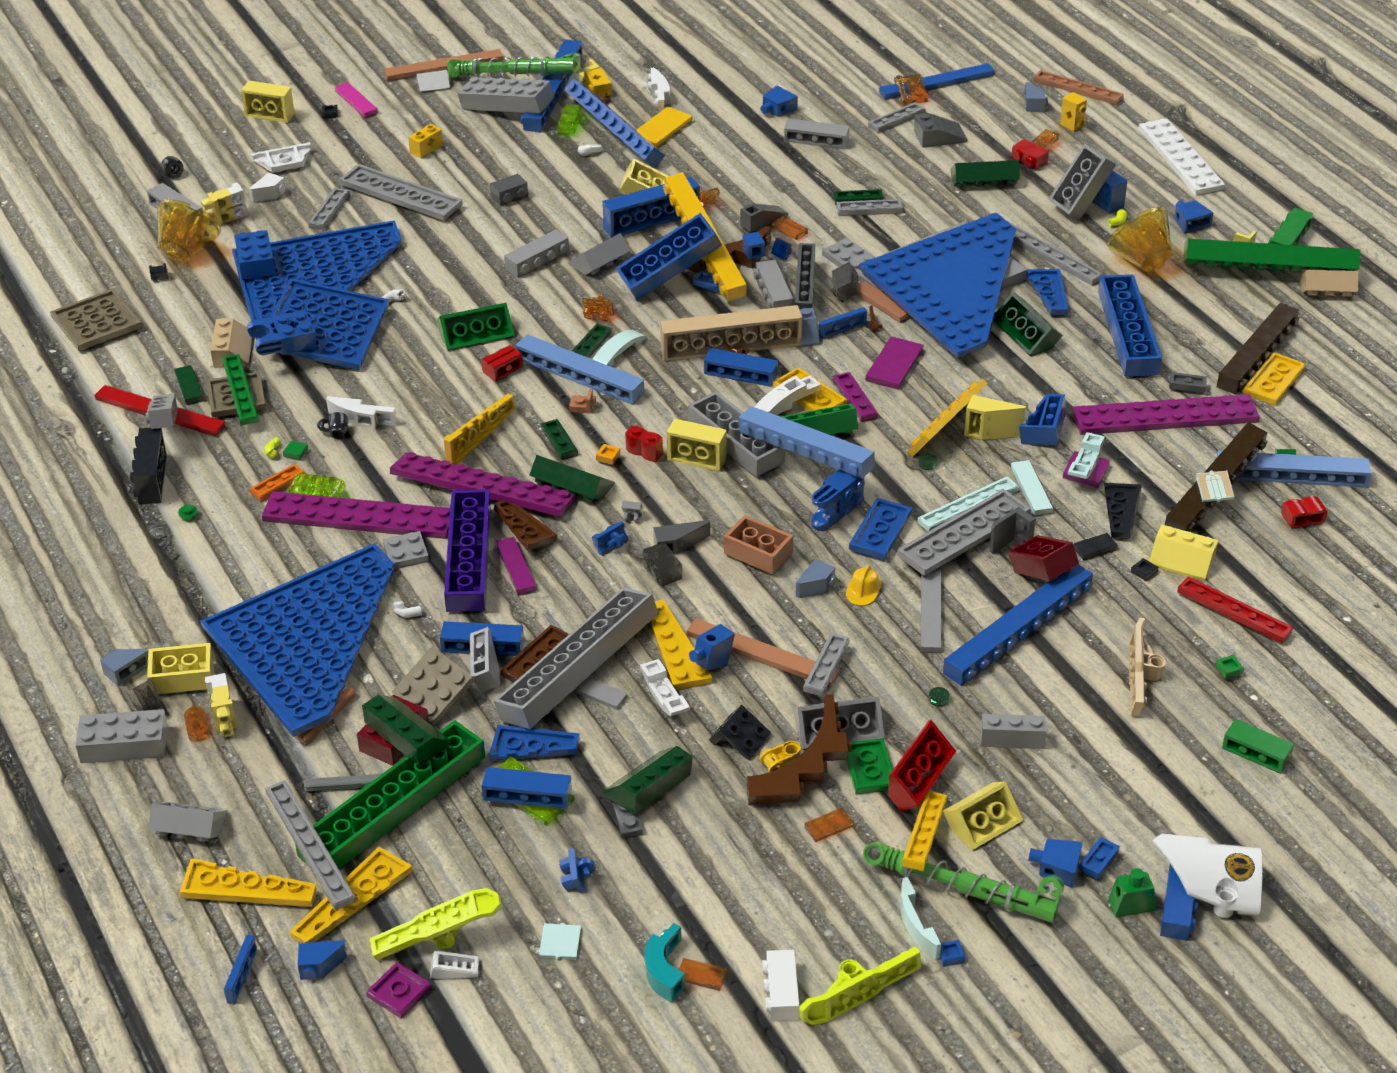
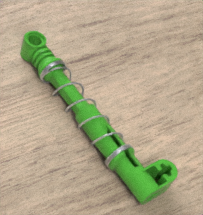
[447,54,581,78]
[863,841,1064,923]

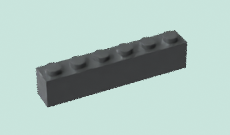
[795,243,816,309]

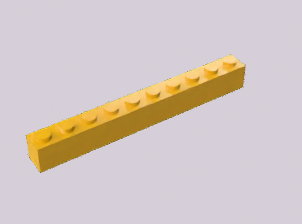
[663,172,746,302]

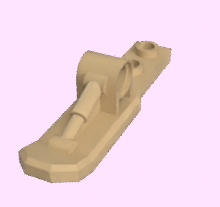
[1129,618,1166,717]

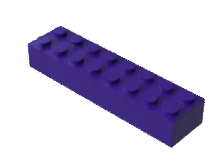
[444,489,491,612]

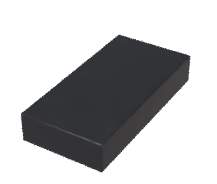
[1074,533,1117,560]

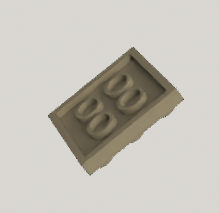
[206,372,266,418]
[392,646,475,726]

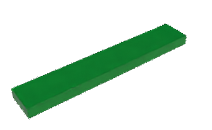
[222,354,259,426]

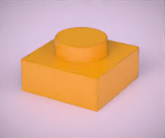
[596,444,621,465]

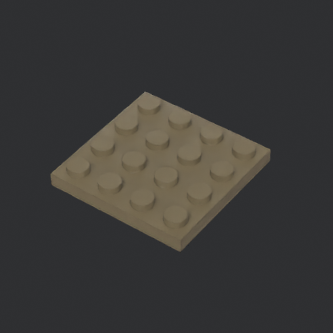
[50,288,143,351]

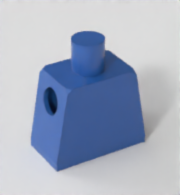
[760,85,798,117]
[1174,200,1213,234]
[689,624,735,670]
[1028,839,1083,888]

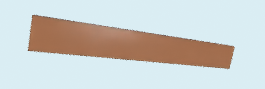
[384,49,504,81]
[686,618,840,688]

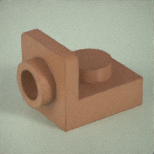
[569,389,596,414]

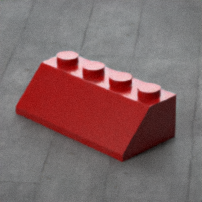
[888,720,956,811]

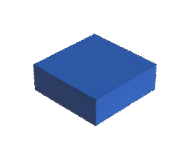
[940,940,966,966]

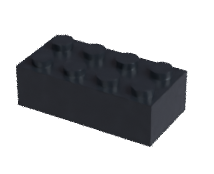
[130,428,167,505]

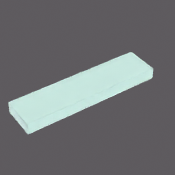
[1011,460,1053,516]

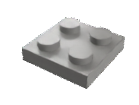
[382,531,429,569]

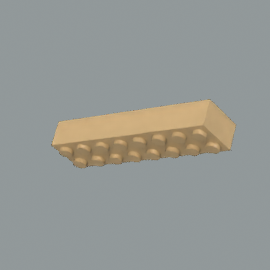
[660,305,802,362]

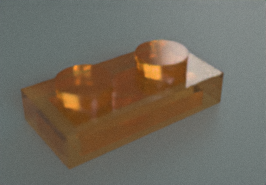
[1031,129,1059,150]

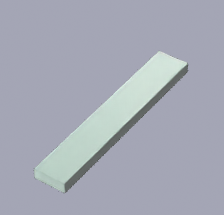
[917,476,1019,532]

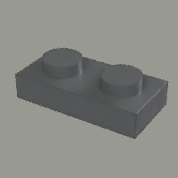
[1169,372,1207,393]
[613,802,643,839]

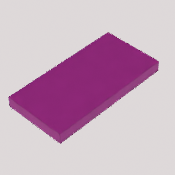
[865,336,924,389]

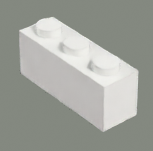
[762,950,799,1021]

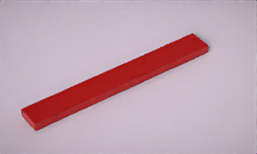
[95,385,225,437]

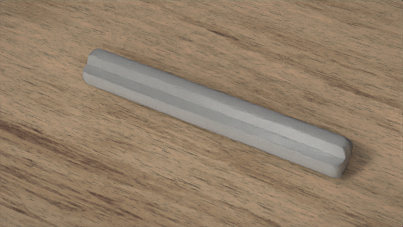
[304,774,381,791]

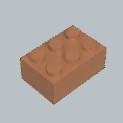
[724,515,794,575]

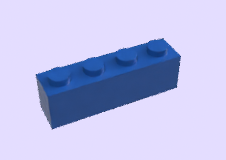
[704,348,778,387]
[440,621,524,656]
[481,767,572,809]
[1160,864,1198,941]

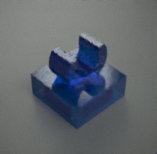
[771,238,793,260]

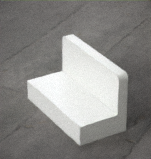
[416,70,450,92]

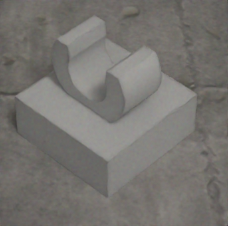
[622,501,644,522]

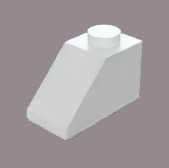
[249,173,286,203]

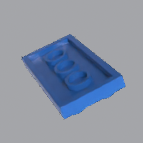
[849,498,912,560]

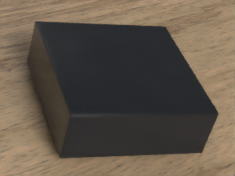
[322,105,338,119]
[1130,558,1159,581]

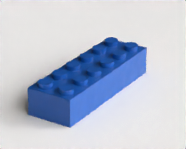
[602,177,700,238]
[616,213,722,301]

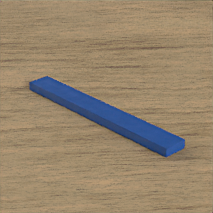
[879,63,995,99]

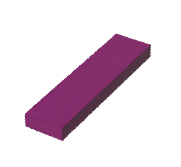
[833,372,878,422]
[496,537,536,595]

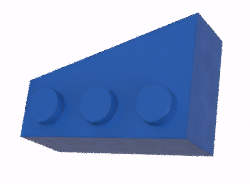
[1019,394,1066,446]

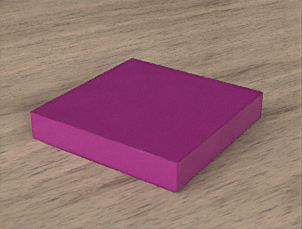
[1063,451,1110,487]
[366,962,432,1019]

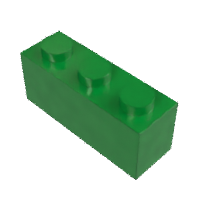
[1222,719,1294,774]

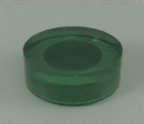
[918,453,937,470]
[929,687,949,707]

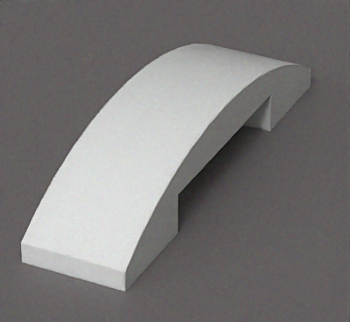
[640,659,690,716]

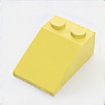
[619,158,668,194]

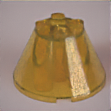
[157,199,221,262]
[1107,207,1174,272]

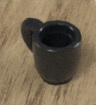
[317,412,349,439]

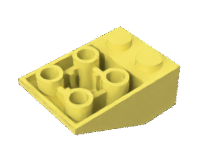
[964,395,1026,440]

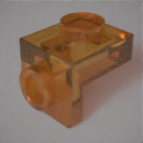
[699,185,720,206]

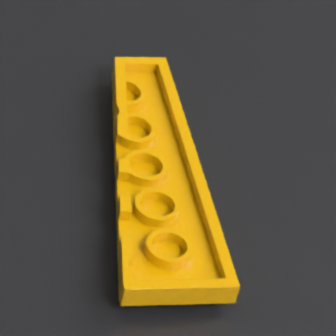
[444,394,515,465]
[649,600,712,690]
[289,847,413,943]
[180,858,317,907]

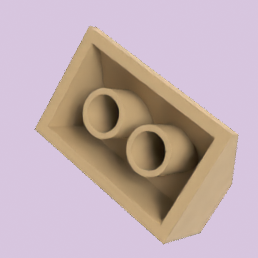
[1300,270,1358,297]
[211,318,253,367]

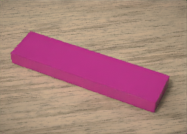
[335,82,378,118]

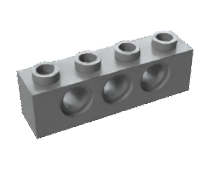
[146,393,178,429]

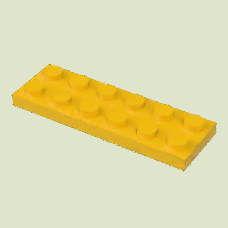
[907,378,988,457]

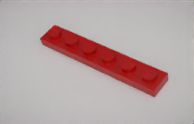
[1177,576,1293,644]

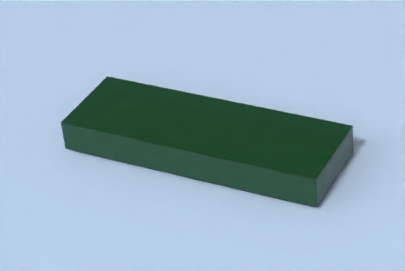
[834,189,884,205]
[572,324,612,358]
[174,365,203,404]
[541,419,578,460]

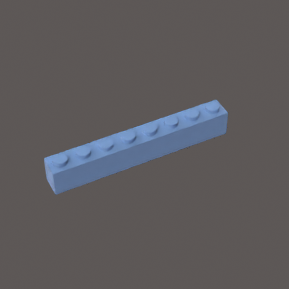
[515,334,645,405]
[738,406,875,478]
[1217,451,1371,487]

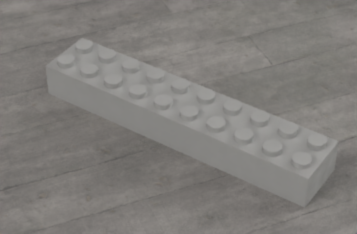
[493,587,659,729]

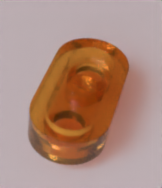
[184,706,209,742]

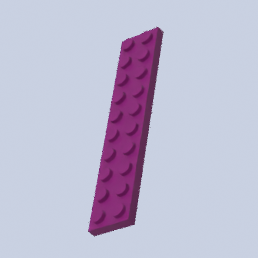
[1072,394,1260,435]
[390,452,575,516]
[262,491,450,539]

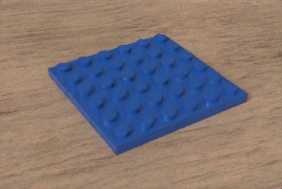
[271,278,389,370]

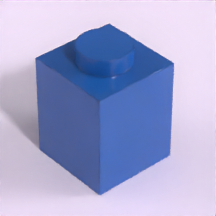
[742,232,765,260]

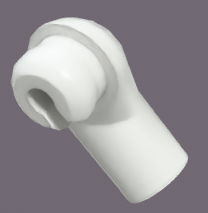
[578,144,602,156]
[381,289,406,302]
[393,601,422,618]

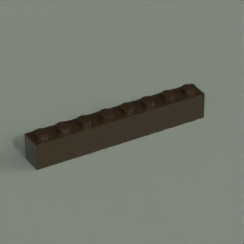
[1217,303,1300,395]
[1165,422,1268,533]

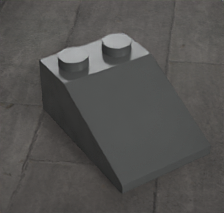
[914,113,968,148]

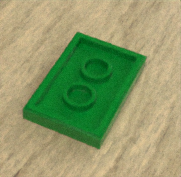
[846,738,893,795]

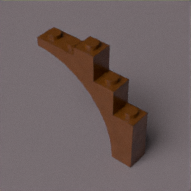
[747,694,851,805]

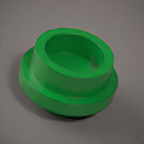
[178,504,198,522]

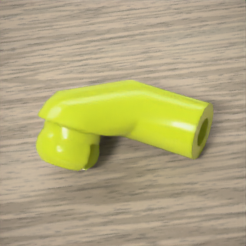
[1108,209,1127,227]
[264,437,281,459]

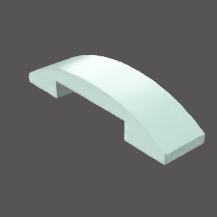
[593,330,646,367]
[1068,432,1105,479]
[900,877,941,960]

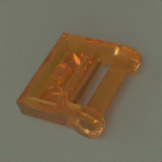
[894,74,928,105]

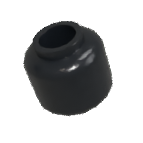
[161,156,184,178]

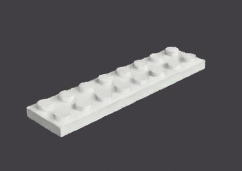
[1139,119,1225,196]

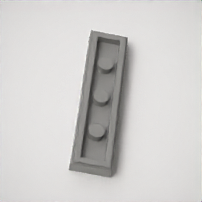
[868,102,926,133]
[308,188,349,230]
[836,199,903,216]
[803,633,849,697]
[572,677,627,710]

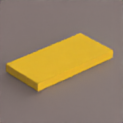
[637,106,693,148]
[1242,352,1306,406]
[772,367,848,411]

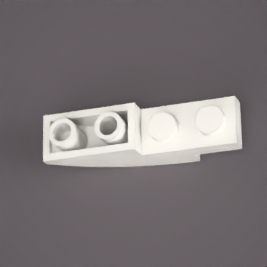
[648,68,670,113]
[755,375,821,415]
[326,396,397,429]

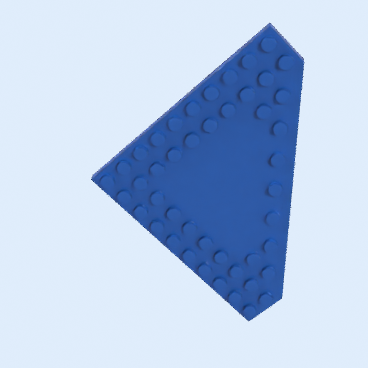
[859,212,1016,358]
[232,220,402,341]
[201,543,394,737]

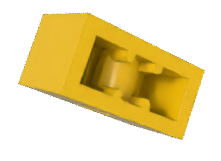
[583,68,612,98]
[1060,92,1087,132]
[408,124,443,158]

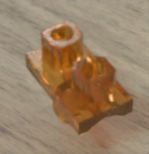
[582,293,615,321]

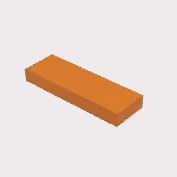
[249,464,306,502]

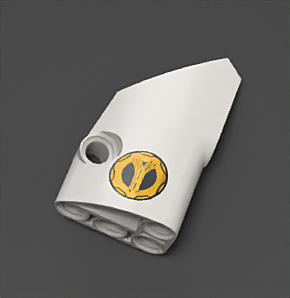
[1152,834,1262,918]

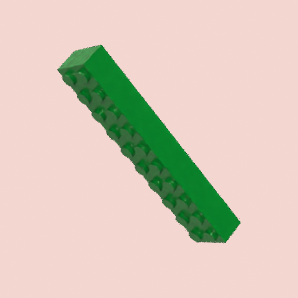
[1183,238,1361,273]
[295,720,486,869]

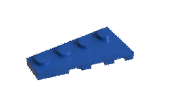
[1027,269,1068,316]
[489,725,580,761]

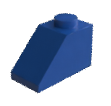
[297,940,347,980]

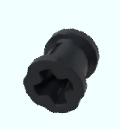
[149,263,168,280]

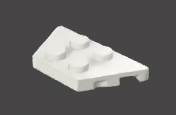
[251,142,311,173]

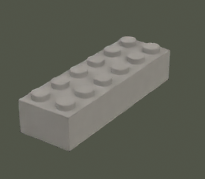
[457,77,554,113]
[688,391,785,477]

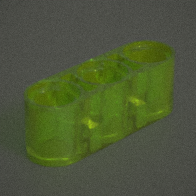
[558,104,582,135]
[288,473,346,498]

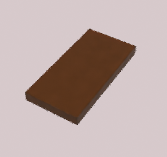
[500,625,569,682]

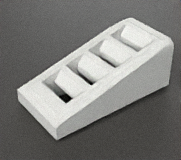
[430,951,479,979]

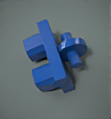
[592,522,629,555]
[559,848,596,893]

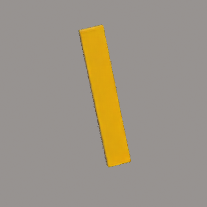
[901,791,947,871]

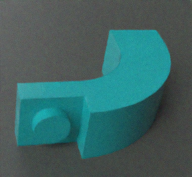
[644,923,685,1003]

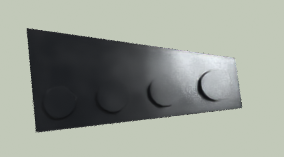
[1104,483,1142,539]

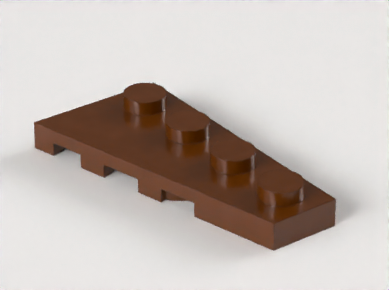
[494,500,557,551]

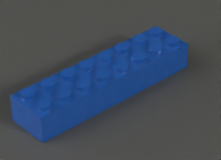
[1098,274,1162,377]

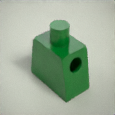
[1108,868,1156,917]

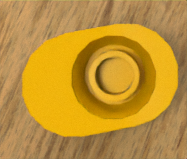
[846,564,882,606]

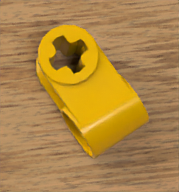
[760,741,801,773]

